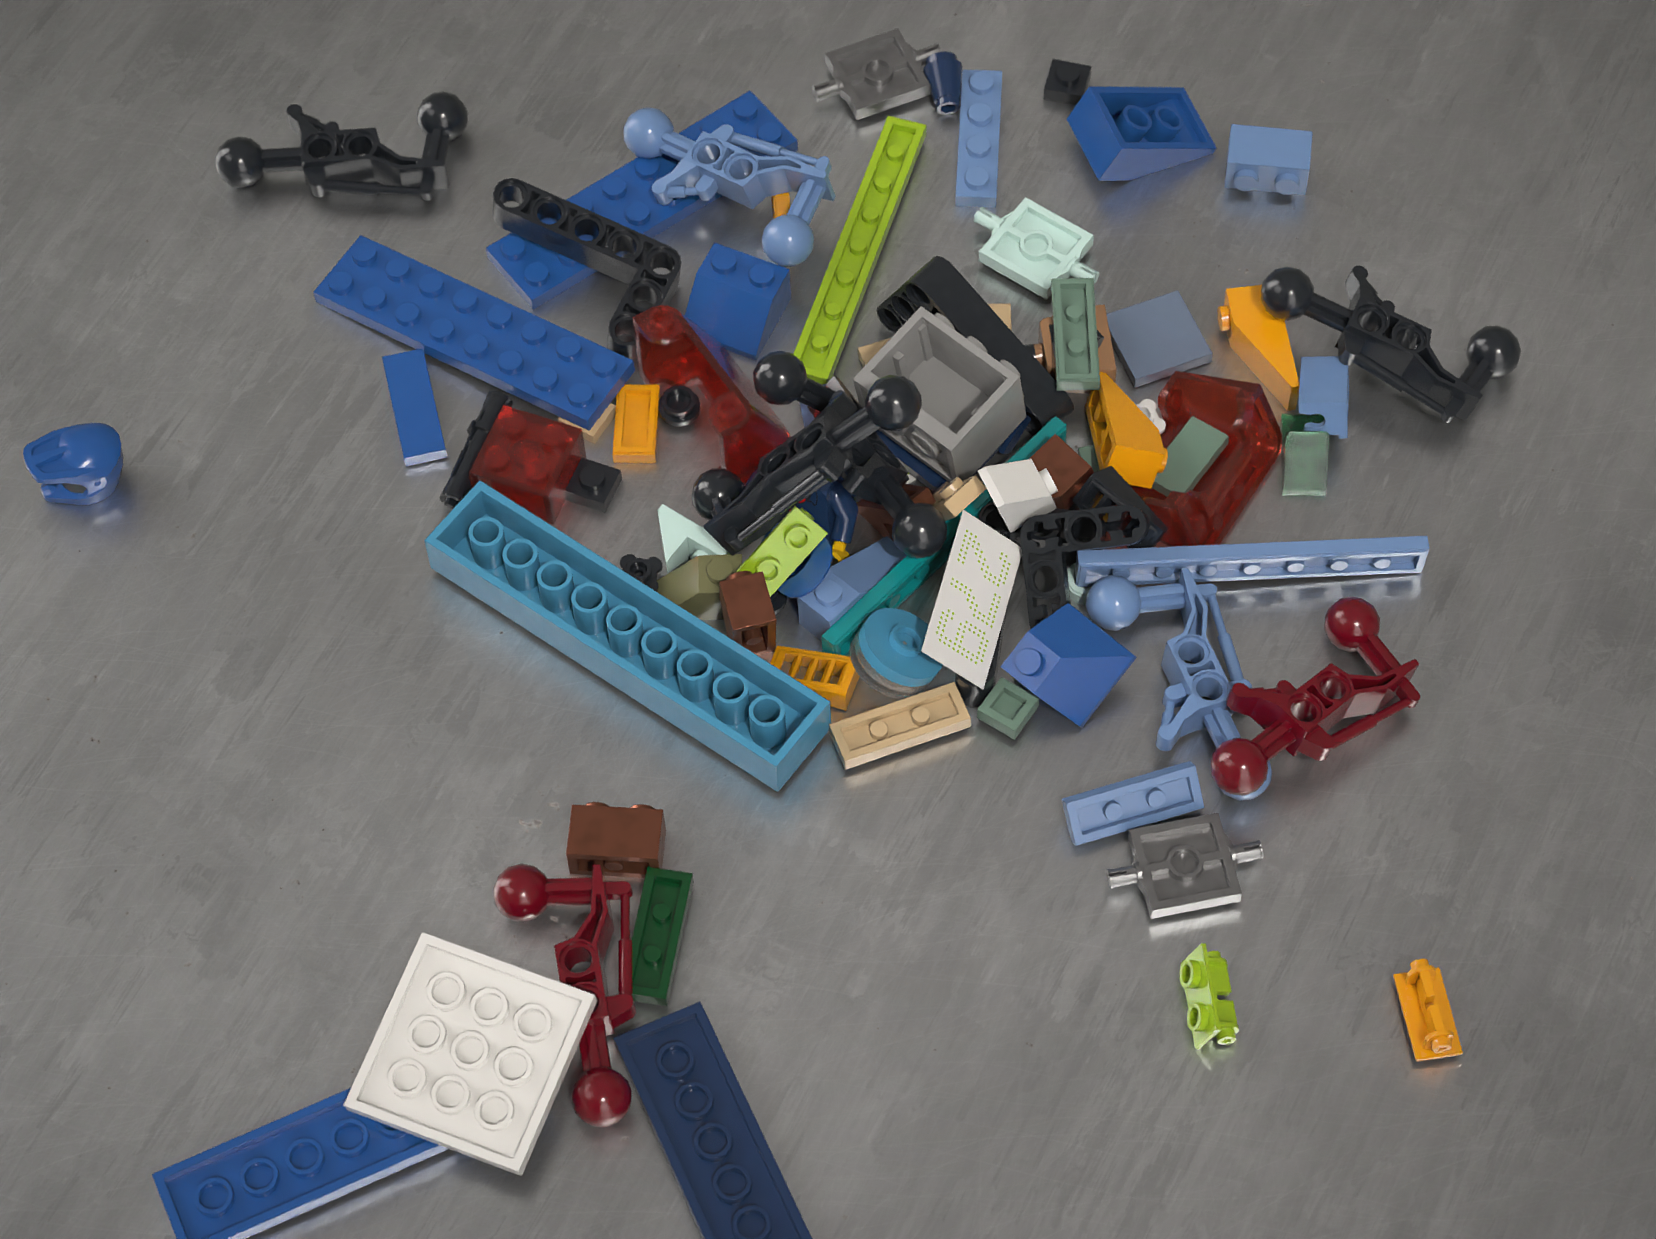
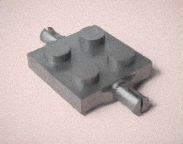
[812,28,942,120]
[1106,813,1263,919]

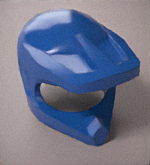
[23,423,124,505]

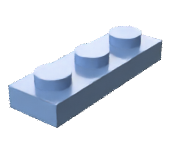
[1061,761,1205,846]

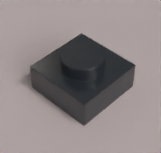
[1043,59,1091,105]
[565,457,622,513]

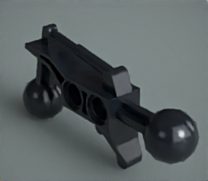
[215,92,468,201]
[1261,265,1521,423]
[753,351,947,559]
[691,375,922,556]

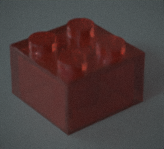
[469,405,586,525]

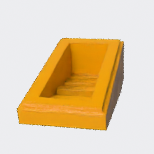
[770,645,861,711]

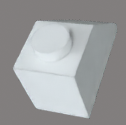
[978,459,1058,533]

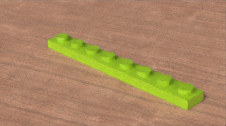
[793,116,926,385]

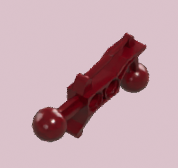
[1211,597,1420,796]
[493,864,636,1127]

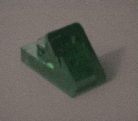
[1280,414,1329,496]

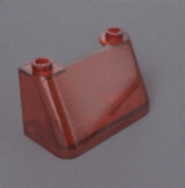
[633,305,791,485]
[1102,371,1282,547]

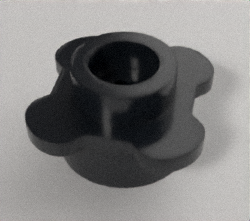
[620,554,663,592]

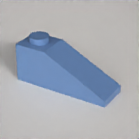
[798,536,907,641]

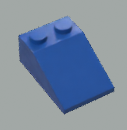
[1067,86,1217,181]

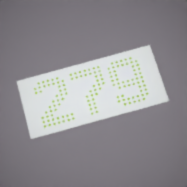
[921,510,1022,689]

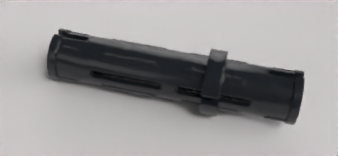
[439,391,513,509]

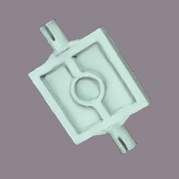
[974,197,1099,300]

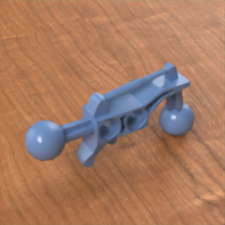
[623,107,836,267]
[1086,568,1272,801]

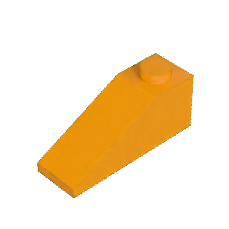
[1217,285,1300,411]
[1085,372,1168,489]

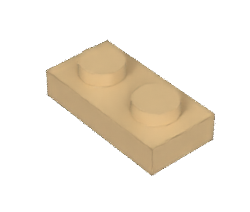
[932,475,987,521]

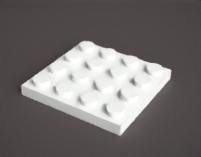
[344,932,597,1176]

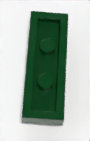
[632,867,694,1006]

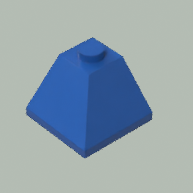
[1001,603,1137,727]

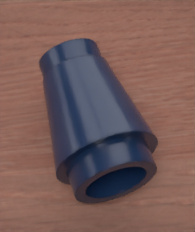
[923,52,962,115]

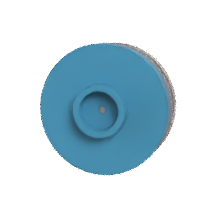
[850,608,943,700]

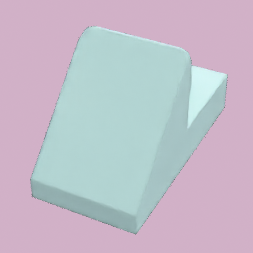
[657,504,730,574]

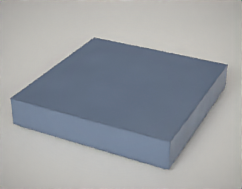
[1107,290,1213,388]

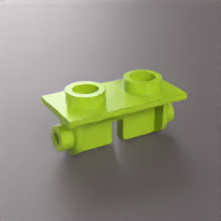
[737,506,828,597]
[1179,943,1239,1049]

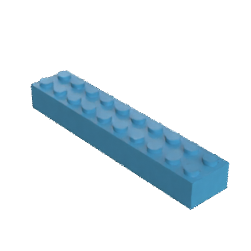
[424,480,831,792]

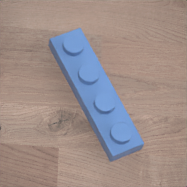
[955,70,1002,208]

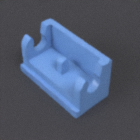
[1298,356,1349,439]

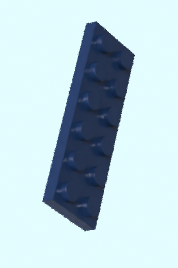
[613,1001,812,1239]

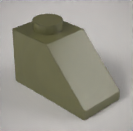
[657,554,743,620]

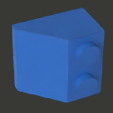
[681,242,791,361]

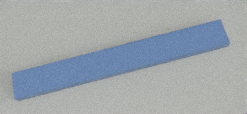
[1074,536,1430,587]

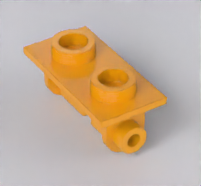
[1393,959,1463,1062]

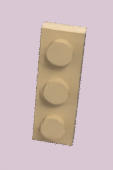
[829,682,971,770]

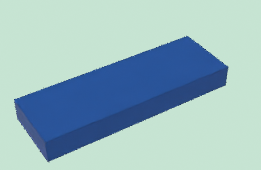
[382,348,448,466]

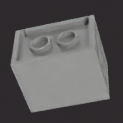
[853,306,1027,482]

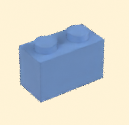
[1224,124,1313,195]

